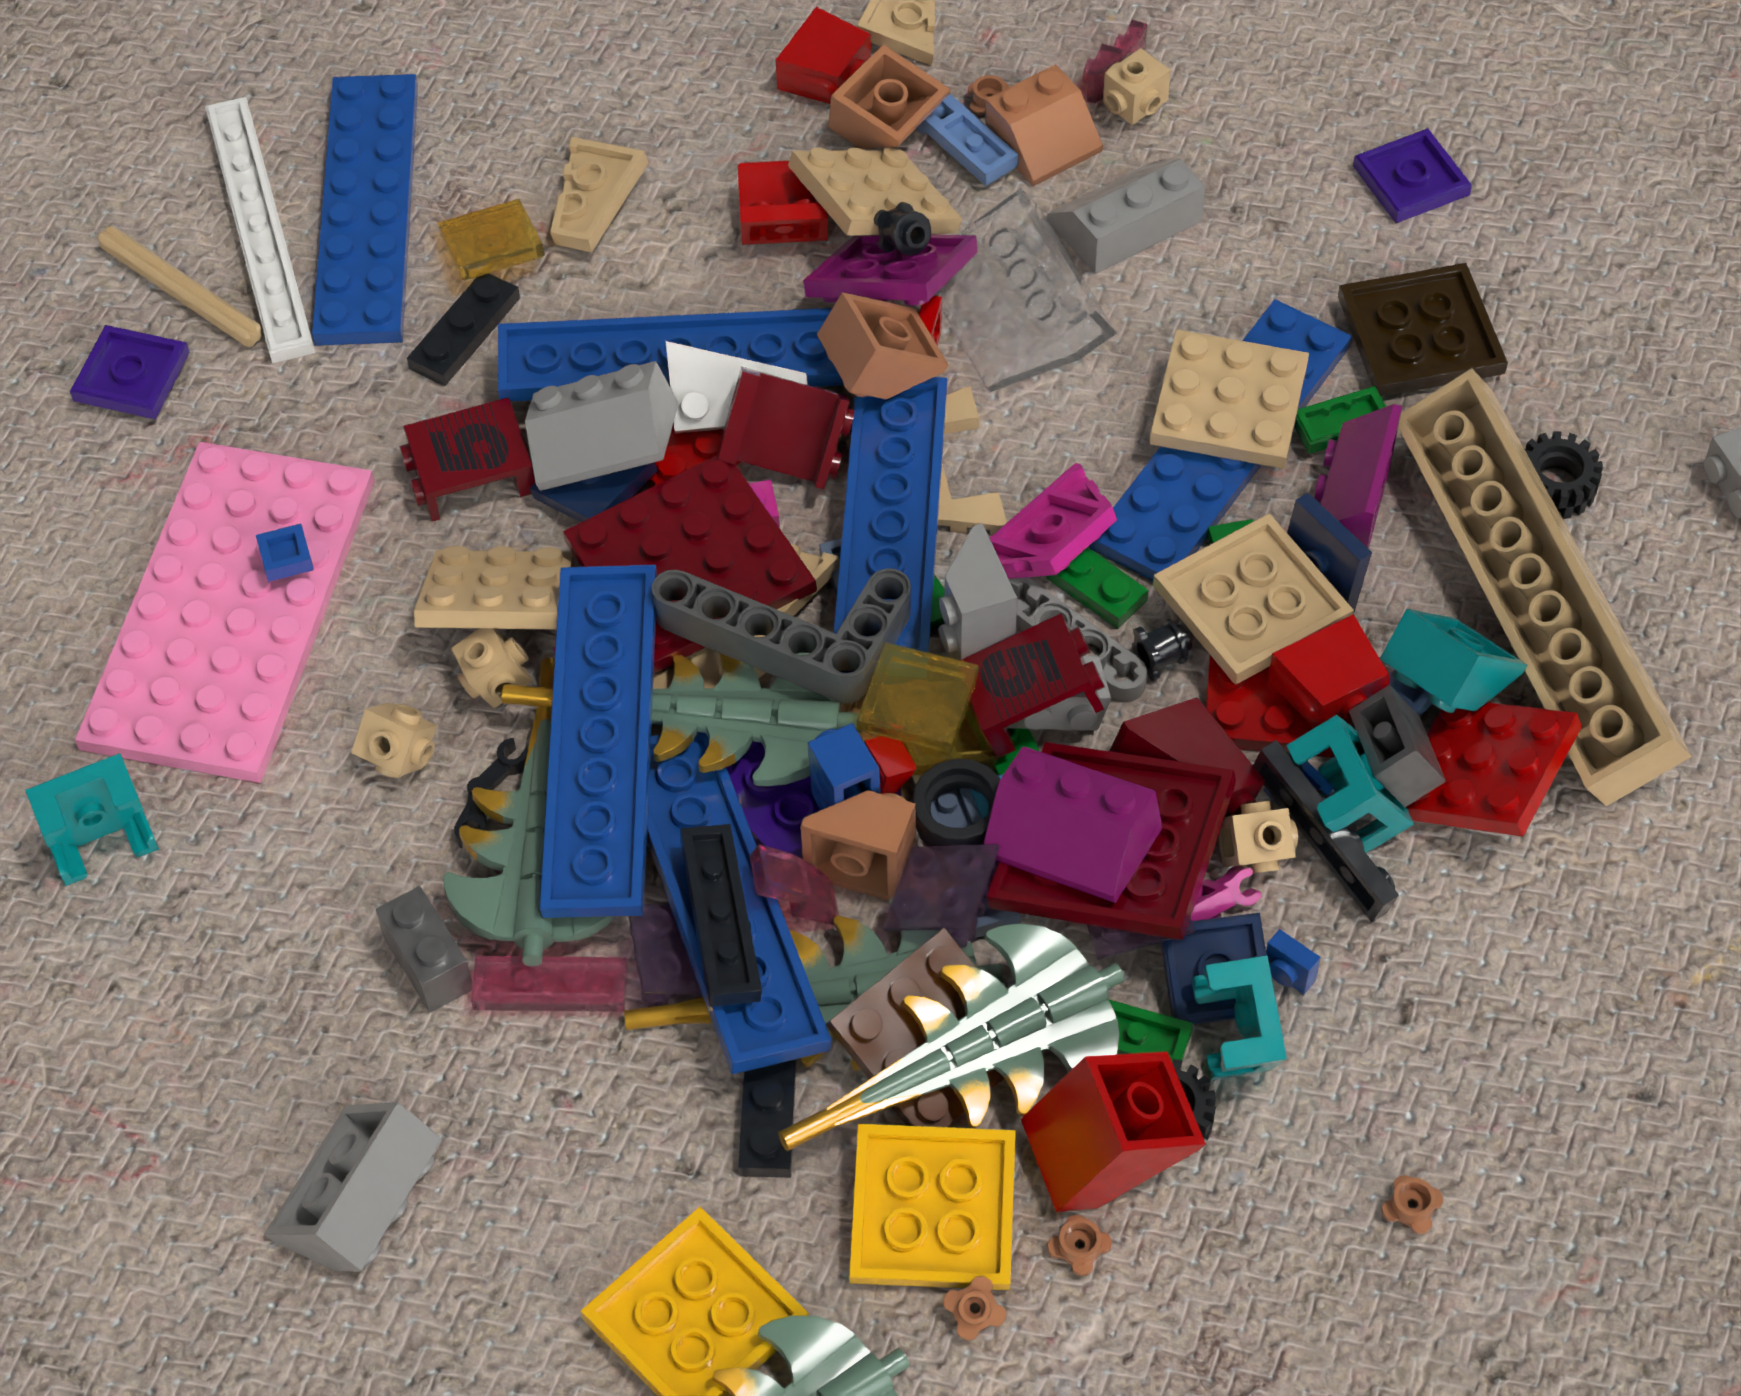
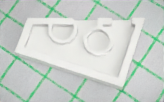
[666,341,807,434]

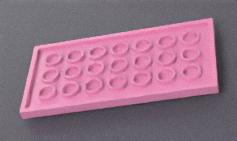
[75,442,375,783]

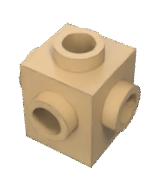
[1103,48,1171,125]
[451,628,532,709]
[351,702,437,778]
[1218,801,1298,873]

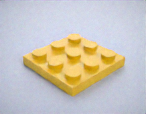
[849,1124,1016,1290]
[580,1206,809,1396]

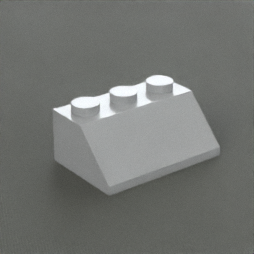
[1047,159,1205,274]
[525,361,679,491]
[939,523,1017,695]
[264,1102,442,1271]

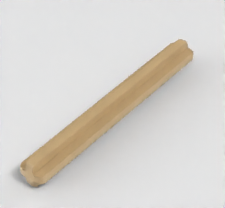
[98,226,263,347]

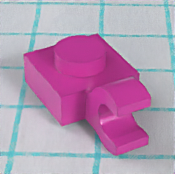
[1190,865,1262,921]

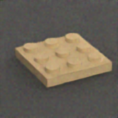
[788,147,962,236]
[1150,329,1309,469]
[1153,513,1354,685]
[414,546,575,630]

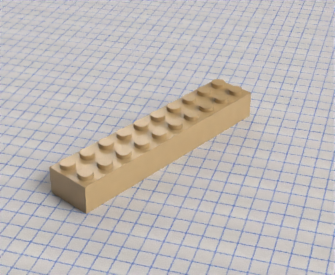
[1398,368,1692,806]

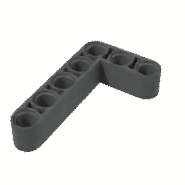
[652,568,911,703]

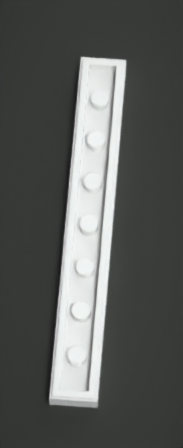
[205,97,315,364]

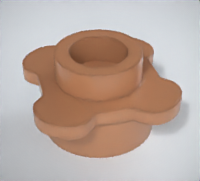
[968,75,1009,115]
[1382,1175,1443,1234]
[1048,1215,1112,1276]
[943,1276,1006,1340]

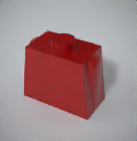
[775,6,872,104]
[1268,614,1390,728]

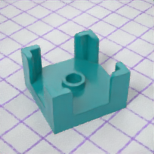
[1286,715,1414,853]
[25,753,159,886]
[1191,956,1287,1080]

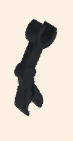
[454,738,528,848]

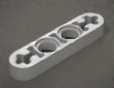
[1009,577,1147,702]

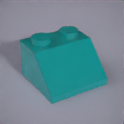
[1380,609,1528,713]

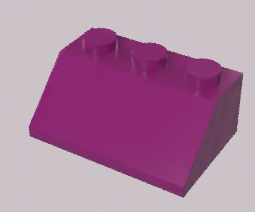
[1314,404,1402,549]
[982,746,1163,903]

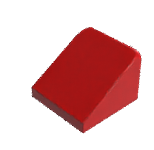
[864,733,916,794]

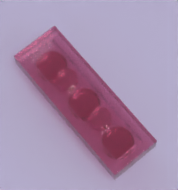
[471,956,628,1012]

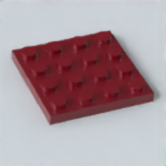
[563,455,817,674]
[986,742,1236,940]

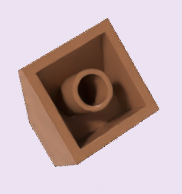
[828,44,950,149]
[985,64,1103,186]
[817,292,949,399]
[801,790,916,901]

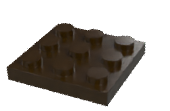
[1338,263,1508,396]

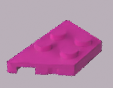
[990,463,1117,579]

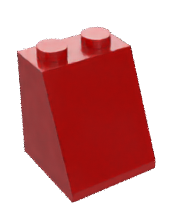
[1020,1051,1206,1212]

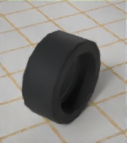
[912,759,1000,857]

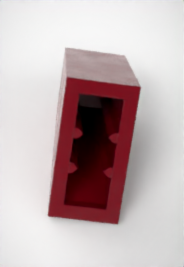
[1109,697,1265,817]

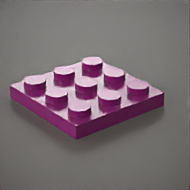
[803,234,978,305]

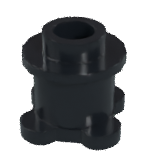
[874,202,931,255]
[1132,619,1192,681]

